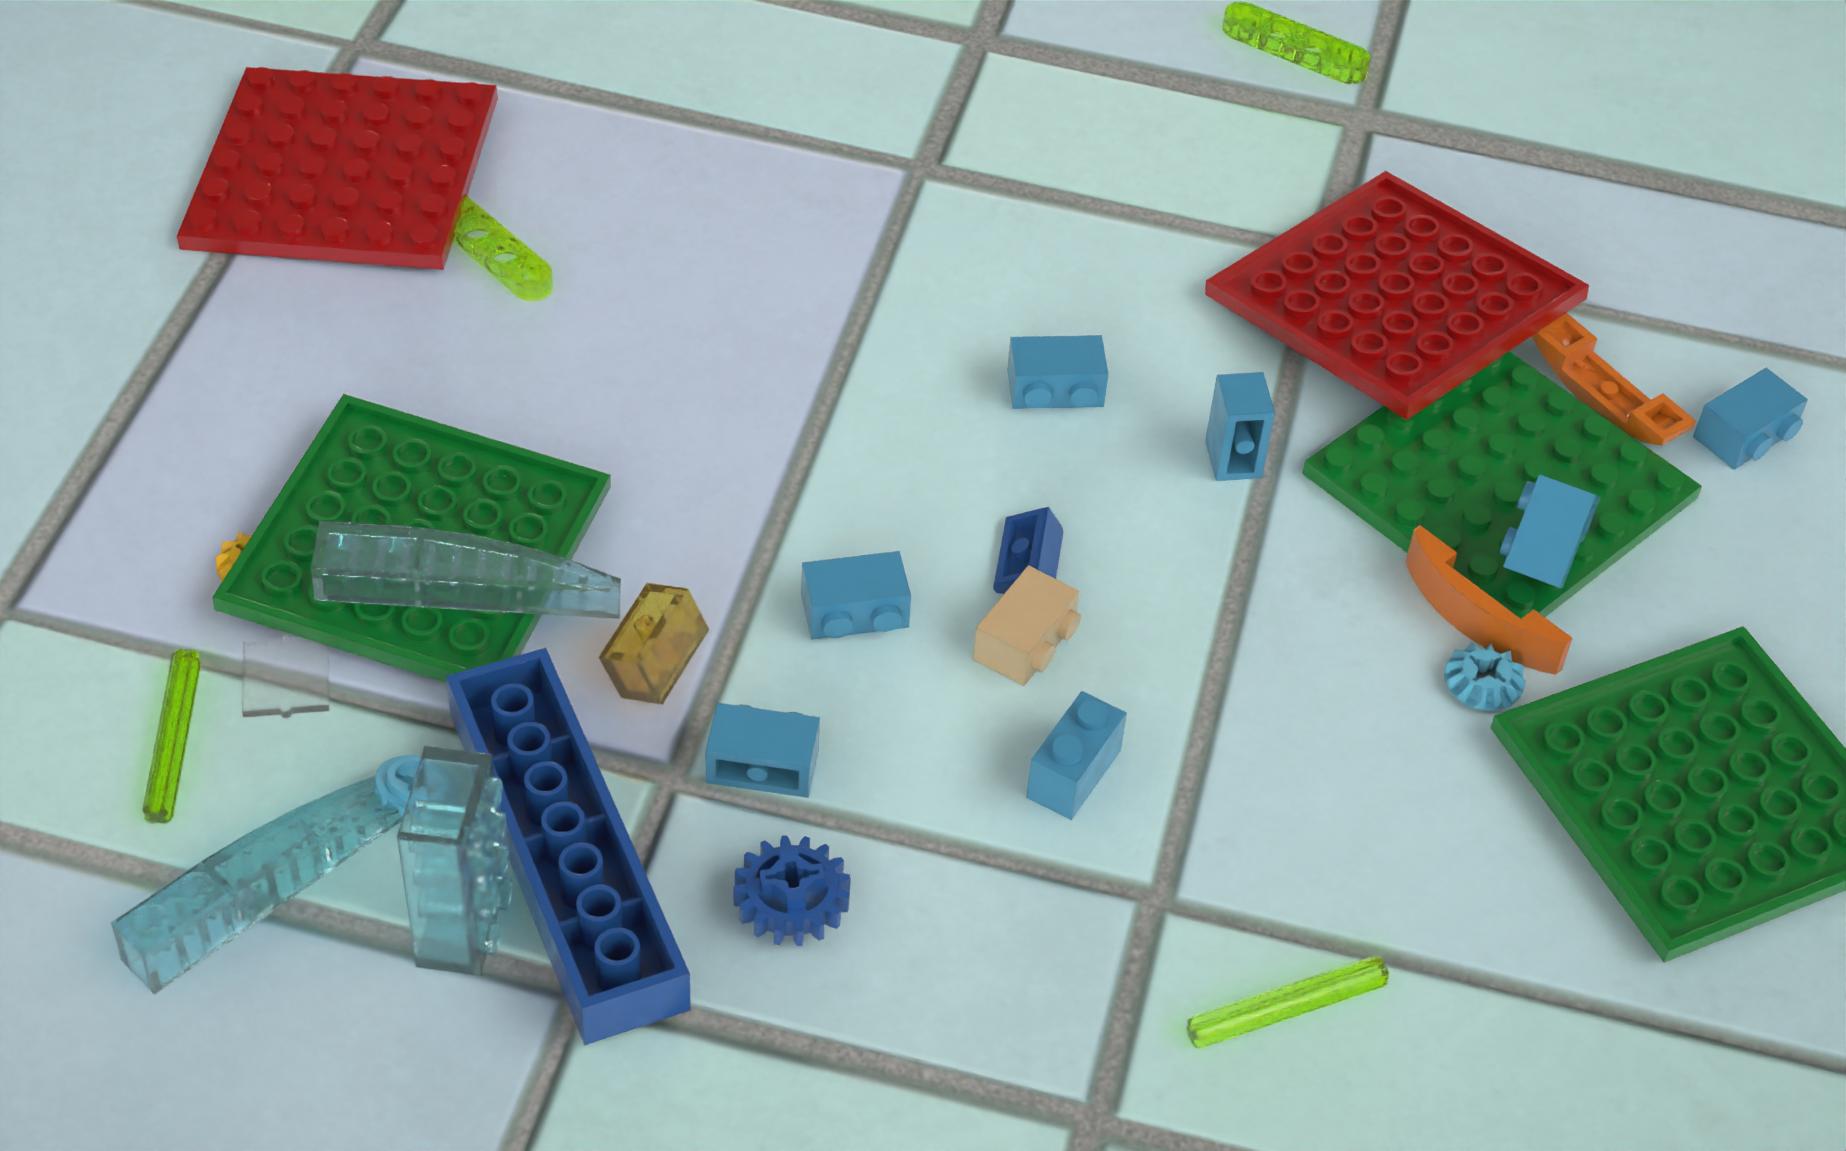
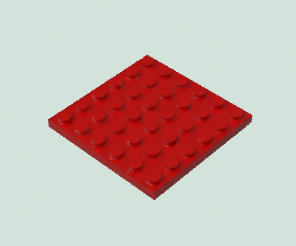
[176,67,498,270]
[1205,171,1589,420]

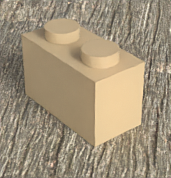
[973,565,1081,686]

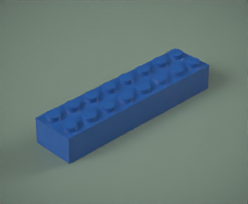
[446,648,691,1046]

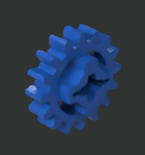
[733,835,851,946]

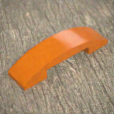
[1532,313,1696,446]
[1405,525,1573,675]

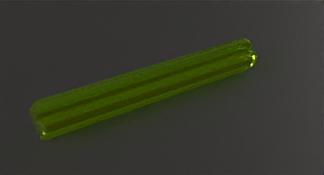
[142,649,201,824]
[1186,956,1390,1048]

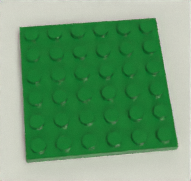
[1302,351,1702,619]
[212,394,611,683]
[1490,626,1846,963]

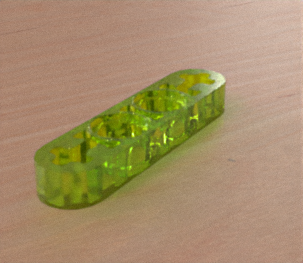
[1222,2,1371,84]
[453,194,553,301]

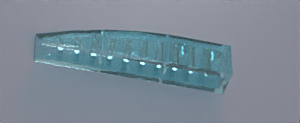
[311,521,621,619]
[111,776,411,995]

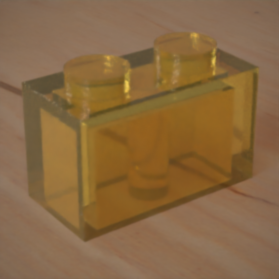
[598,583,709,705]

